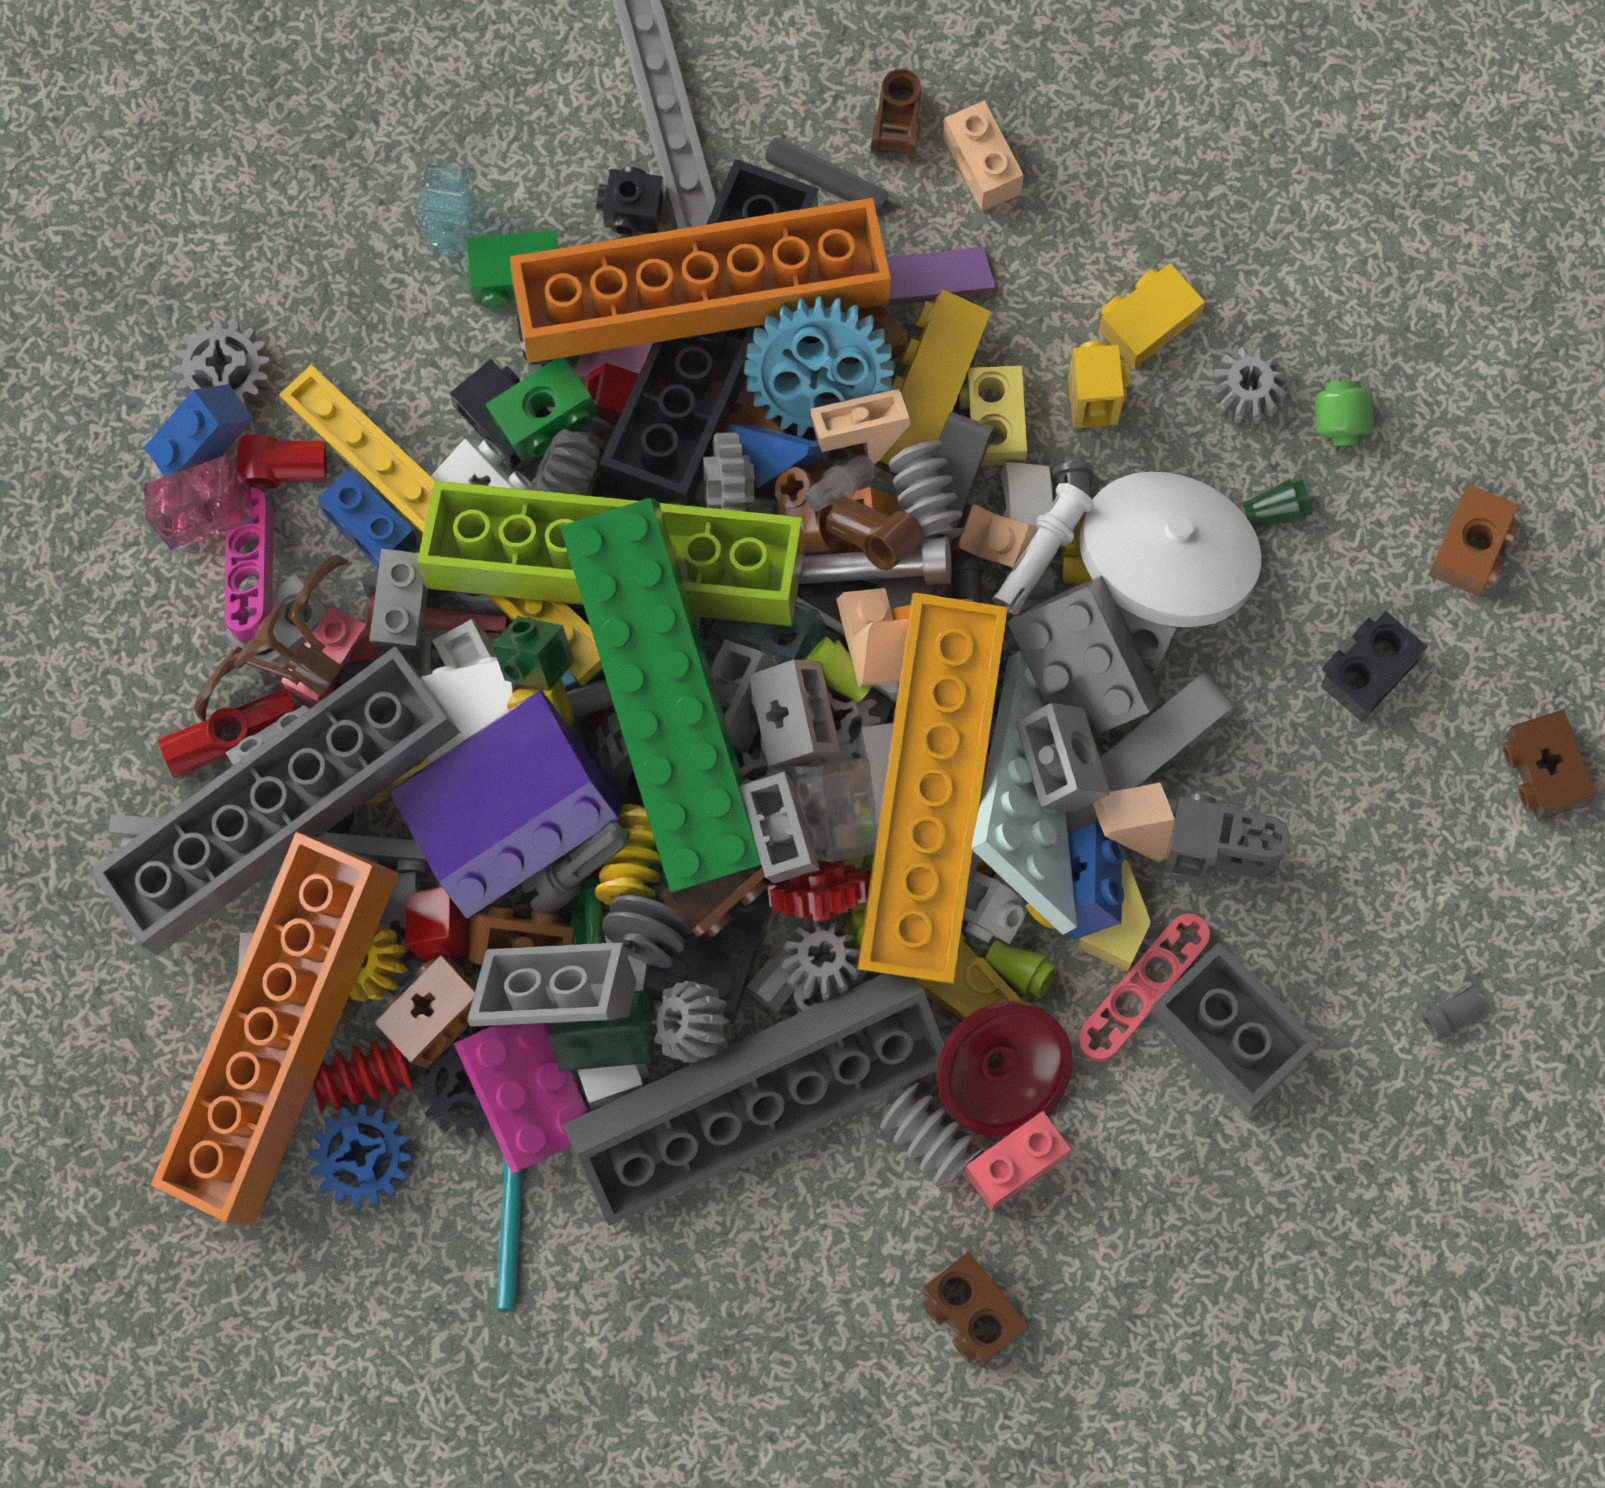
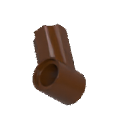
[826,495,924,571]

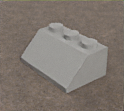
[468,942,637,1026]

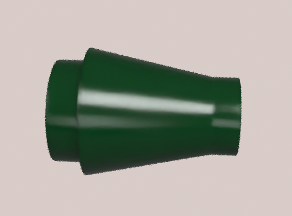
[1242,479,1313,527]

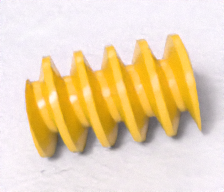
[595,804,662,906]

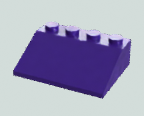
[390,689,624,919]

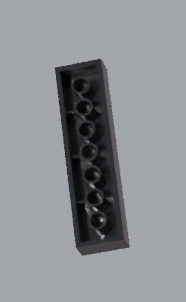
[599,159,819,506]

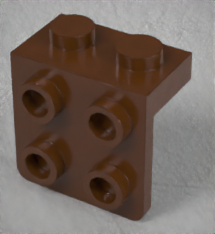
[657,866,768,938]

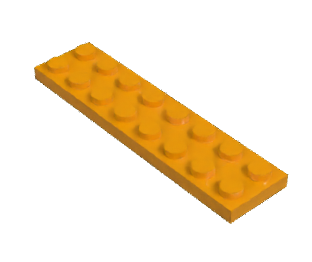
[857,593,1008,984]

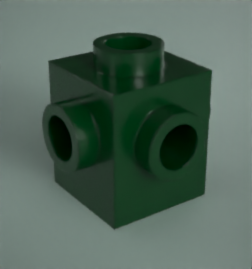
[492,616,575,691]

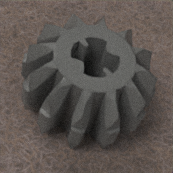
[533,429,600,495]

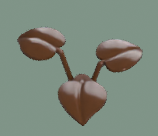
[194,555,349,721]

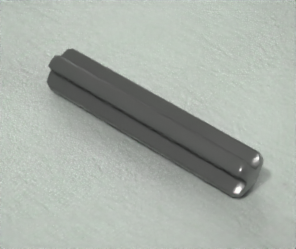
[765,137,888,214]

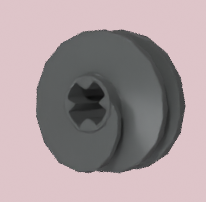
[602,895,693,968]

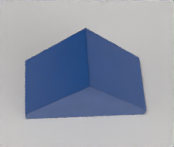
[727,424,828,489]

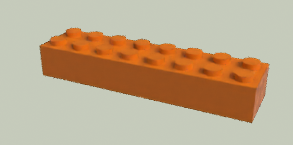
[510,198,891,363]
[151,832,399,1226]

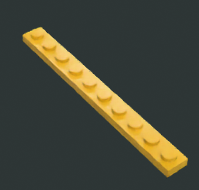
[279,365,603,687]

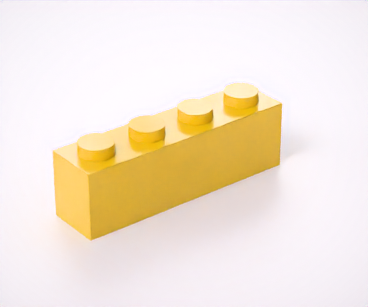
[879,289,991,465]

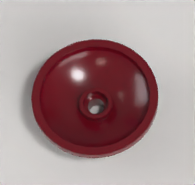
[937,1001,1073,1137]

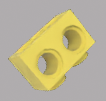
[958,366,1027,466]

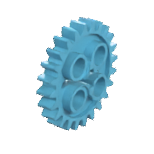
[744,296,894,437]

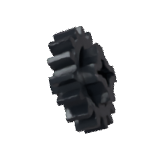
[417,1037,489,1139]

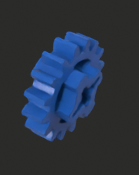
[308,1105,412,1210]

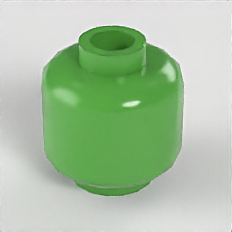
[1314,381,1375,447]

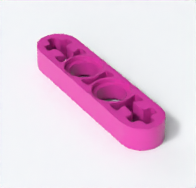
[224,487,274,644]

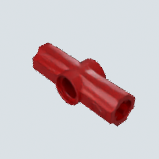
[157,688,296,779]

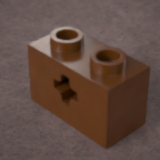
[1502,709,1597,821]

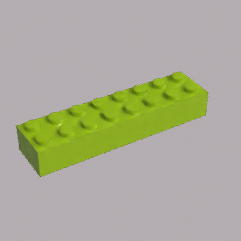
[417,481,806,626]

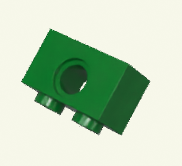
[486,357,599,463]

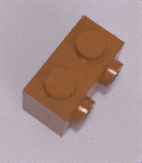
[466,903,574,965]

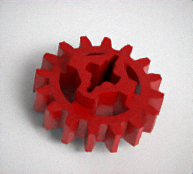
[767,859,870,922]

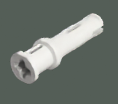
[993,483,1094,615]

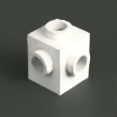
[963,871,1028,944]

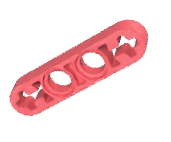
[1078,913,1210,1062]

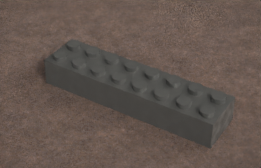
[90,646,461,956]
[562,974,944,1226]

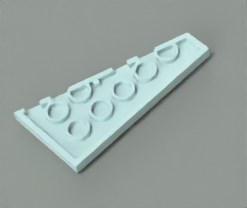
[971,651,1077,935]

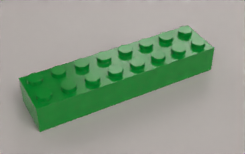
[560,498,762,892]

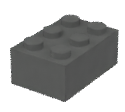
[1007,575,1161,736]
[1148,942,1320,1117]

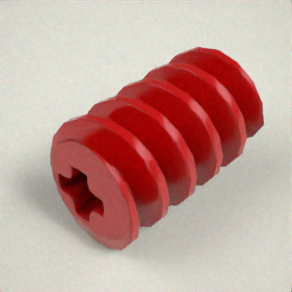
[313,1039,414,1114]

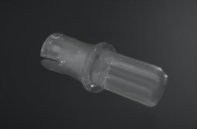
[804,455,876,511]

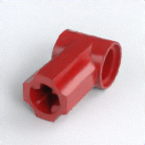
[237,434,327,489]

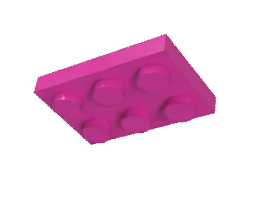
[454,1023,589,1173]

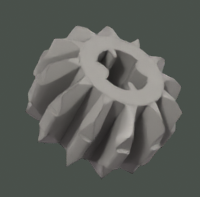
[1210,347,1287,425]
[781,921,860,1001]
[651,981,730,1063]

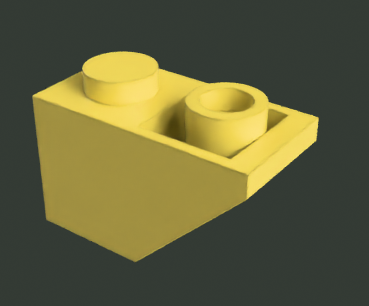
[1078,860,1151,972]

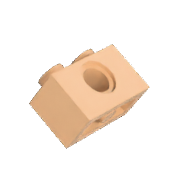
[943,100,1024,212]

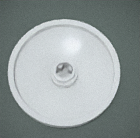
[1079,472,1261,627]

